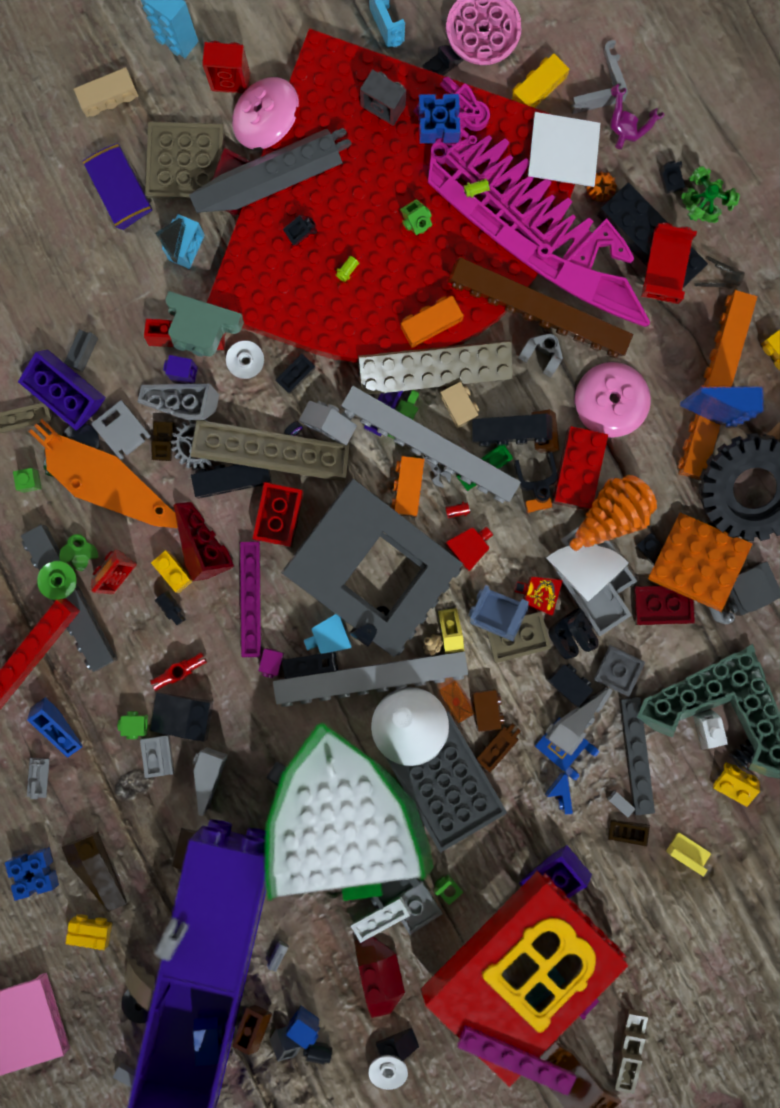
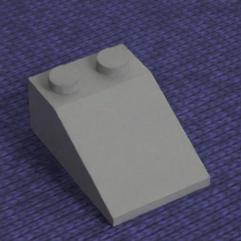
[193,747,228,816]

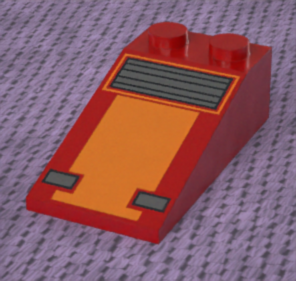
[91,549,137,594]

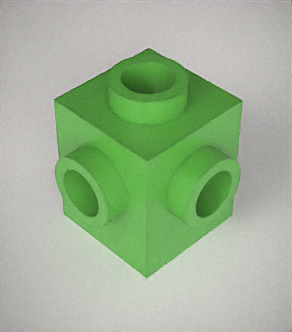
[400,199,432,235]

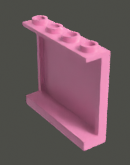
[0,973,70,1075]

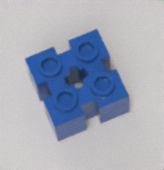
[418,94,461,143]
[5,847,59,901]

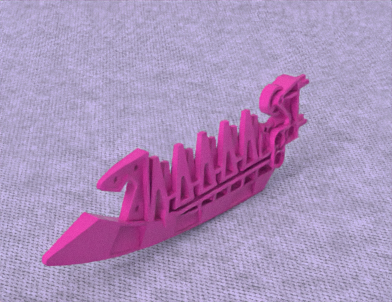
[413,76,650,327]

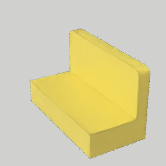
[666,832,711,877]

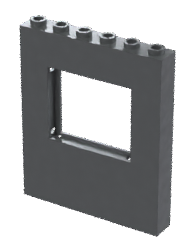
[281,479,463,657]

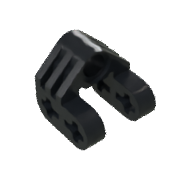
[548,608,599,660]

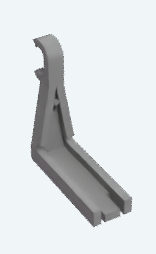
[571,40,628,114]

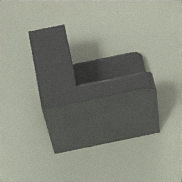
[270,1027,301,1061]

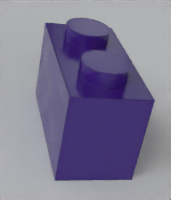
[163,355,198,384]

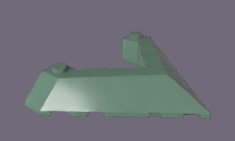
[637,644,780,779]

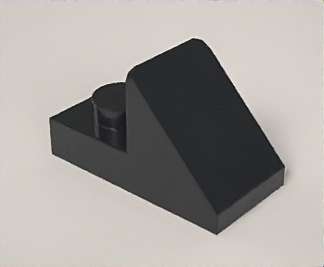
[423,45,464,76]
[376,1027,419,1061]

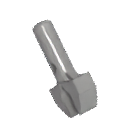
[424,456,451,488]

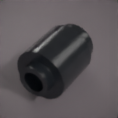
[303,1041,333,1065]

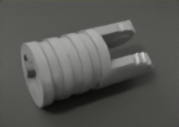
[154,918,188,960]

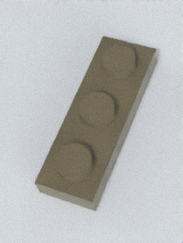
[0,403,53,434]

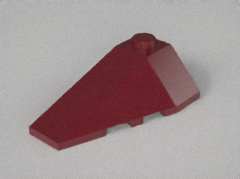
[173,502,234,582]

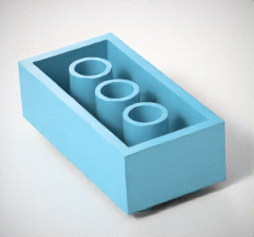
[141,0,198,58]

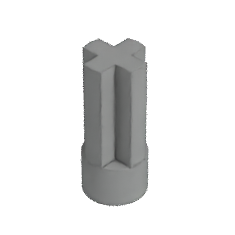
[266,941,289,972]

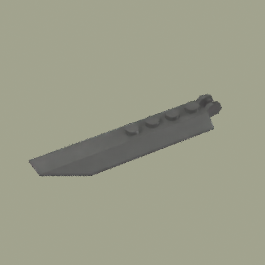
[189,128,352,213]

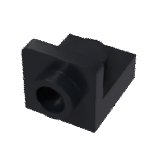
[660,161,685,194]
[283,215,318,246]

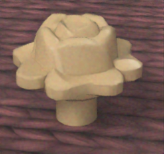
[423,634,443,656]

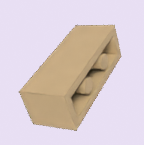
[74,67,138,117]

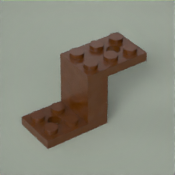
[539,1041,622,1108]

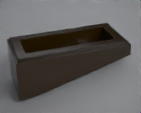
[608,820,650,847]

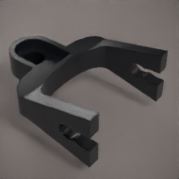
[514,452,558,503]

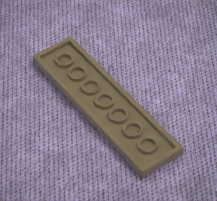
[358,340,512,395]
[191,420,349,482]

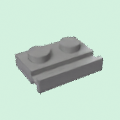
[140,735,174,778]

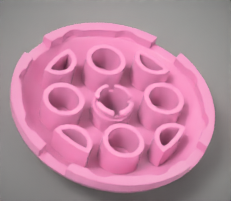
[446,0,521,65]
[232,77,299,149]
[574,362,651,438]

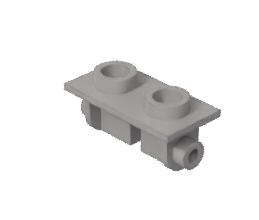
[27,758,50,799]

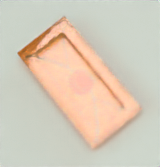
[439,680,475,724]

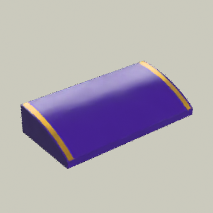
[82,143,153,230]

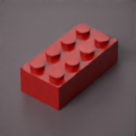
[551,426,608,511]

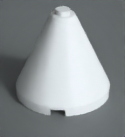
[371,687,449,766]

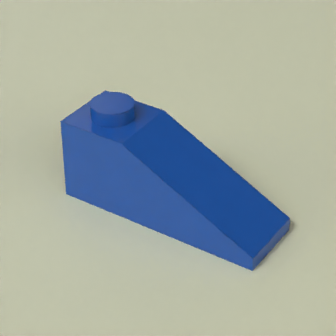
[27,697,83,758]

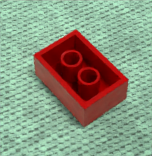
[202,41,250,94]
[252,482,304,548]

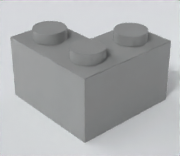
[299,401,357,446]

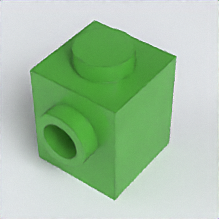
[118,711,148,739]

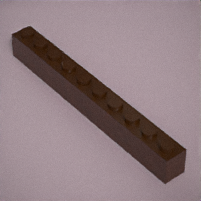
[448,258,634,358]

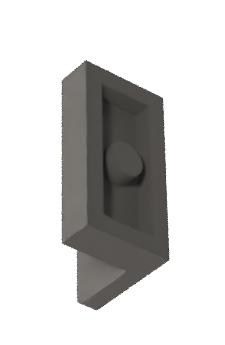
[64,329,98,372]

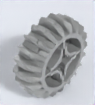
[171,420,217,470]

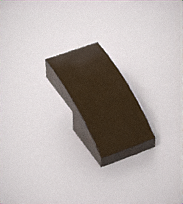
[152,421,174,461]

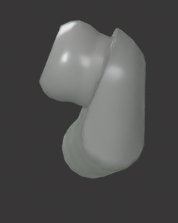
[708,607,735,625]

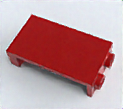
[641,223,697,304]

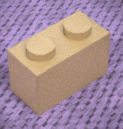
[440,382,480,429]

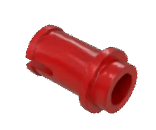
[445,501,470,519]

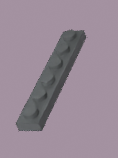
[620,697,655,815]

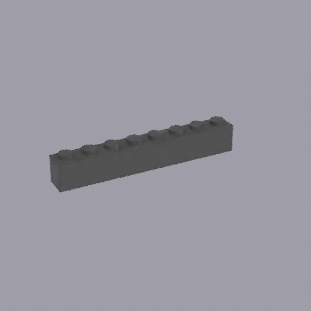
[21,525,118,672]

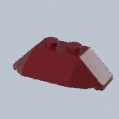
[354,936,405,1018]

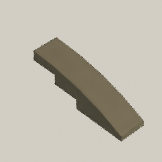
[124,959,155,1011]
[614,1009,648,1094]

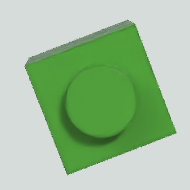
[13,468,42,493]

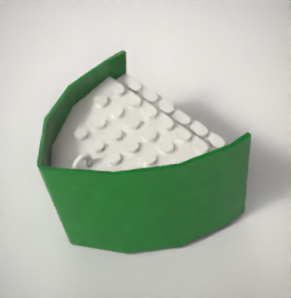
[265,724,434,901]

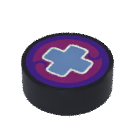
[284,421,303,436]

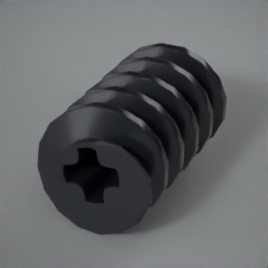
[729,739,755,771]

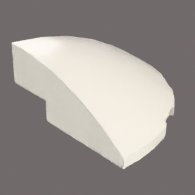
[547,544,628,602]

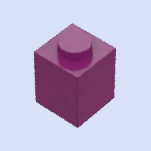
[258,648,284,678]

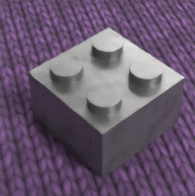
[360,69,406,126]

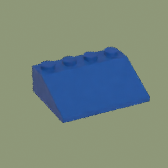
[680,387,763,428]

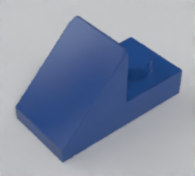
[545,772,573,815]

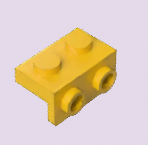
[713,762,760,807]

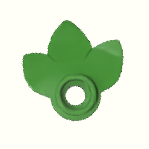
[59,534,98,571]

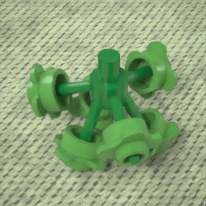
[681,166,740,223]

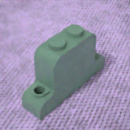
[166,291,244,357]

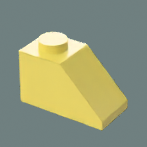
[438,608,464,654]

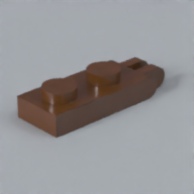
[476,723,521,773]

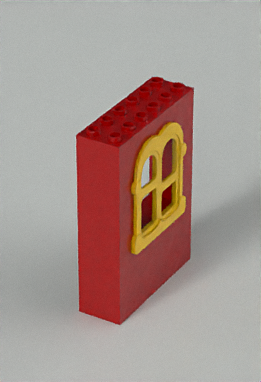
[420,870,629,1087]

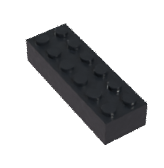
[597,182,708,288]

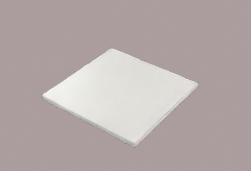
[528,112,600,187]

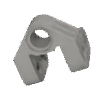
[519,334,563,378]

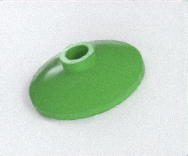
[37,561,77,600]

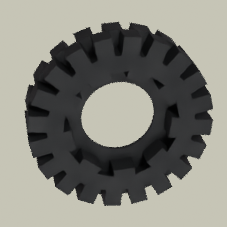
[699,433,780,542]

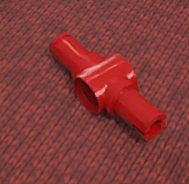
[150,652,207,691]

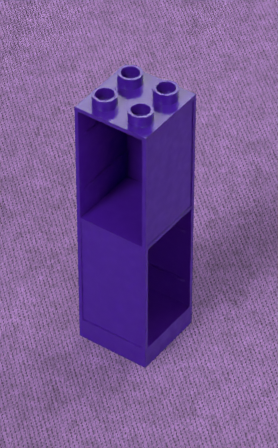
[127,819,266,1108]

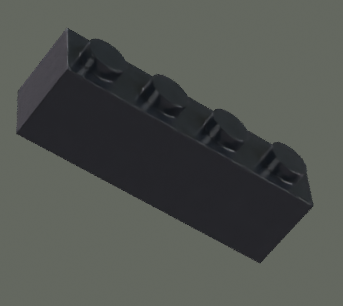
[472,414,552,447]
[191,464,273,499]

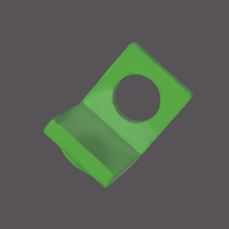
[434,875,463,905]

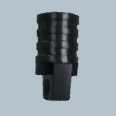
[154,590,186,625]

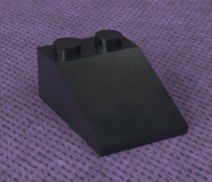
[150,692,214,742]

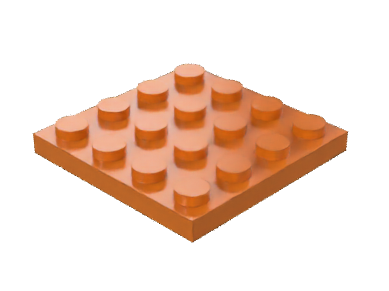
[648,512,753,612]

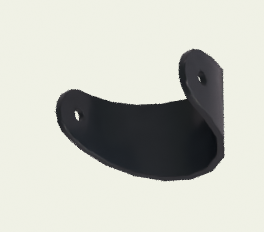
[349,606,390,647]

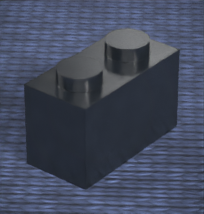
[547,663,593,707]

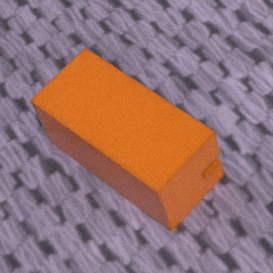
[524,498,552,513]

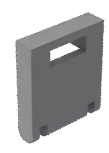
[91,400,151,460]

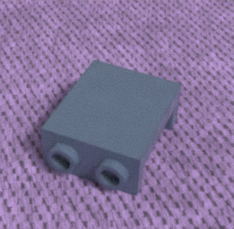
[468,585,529,641]

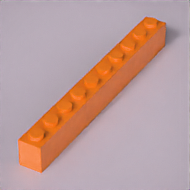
[678,290,758,480]

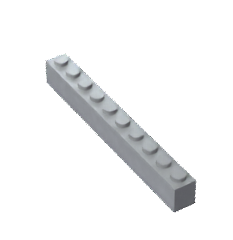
[341,386,521,504]
[273,651,468,707]

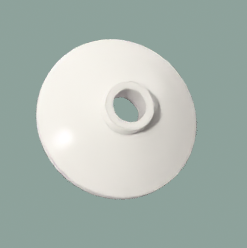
[226,341,264,379]
[369,1055,408,1090]

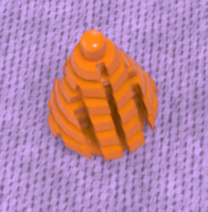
[569,475,657,551]

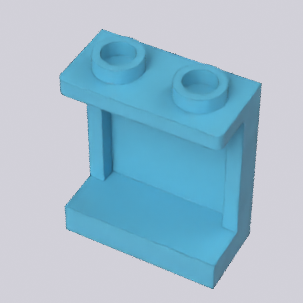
[369,0,405,48]

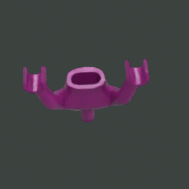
[610,84,664,149]

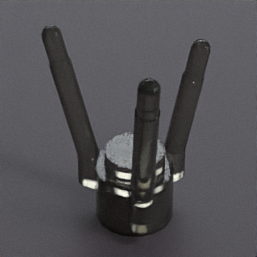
[694,256,745,289]

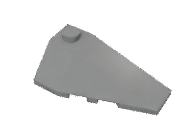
[137,384,219,420]
[545,687,613,755]

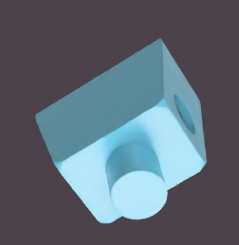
[304,614,352,654]

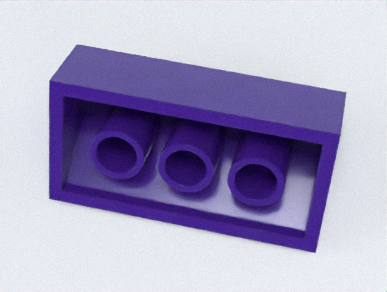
[18,350,106,430]

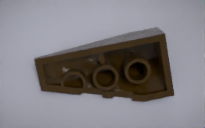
[62,832,127,912]

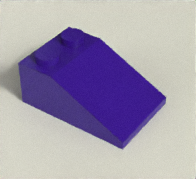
[519,845,592,898]

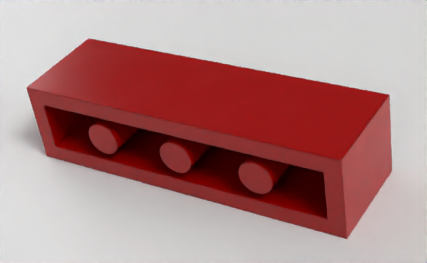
[144,319,226,350]

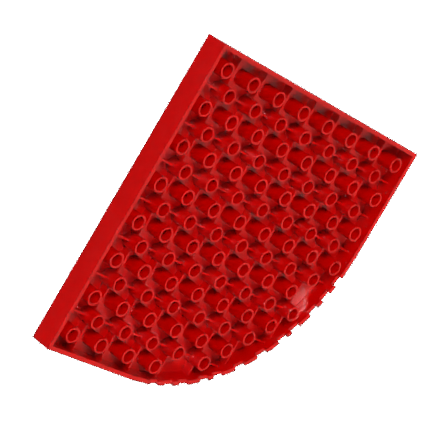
[207,28,575,363]

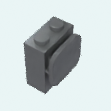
[728,561,780,616]

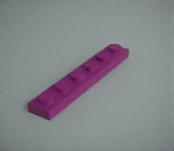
[240,542,261,657]
[457,1026,576,1096]

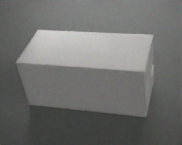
[607,790,635,817]
[113,1063,136,1088]

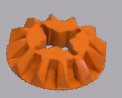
[586,171,617,202]

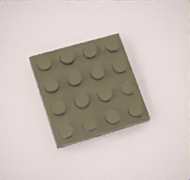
[145,122,224,200]

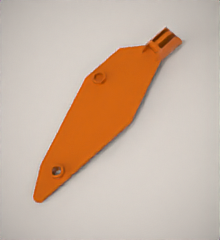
[28,419,178,529]

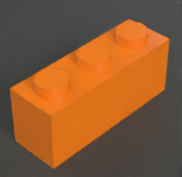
[401,296,463,348]
[391,456,425,518]

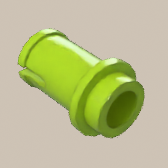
[464,178,490,198]
[336,256,359,282]

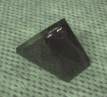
[155,218,186,263]

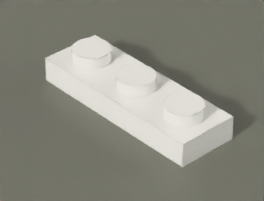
[351,896,411,943]

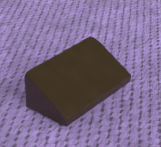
[172,828,197,870]

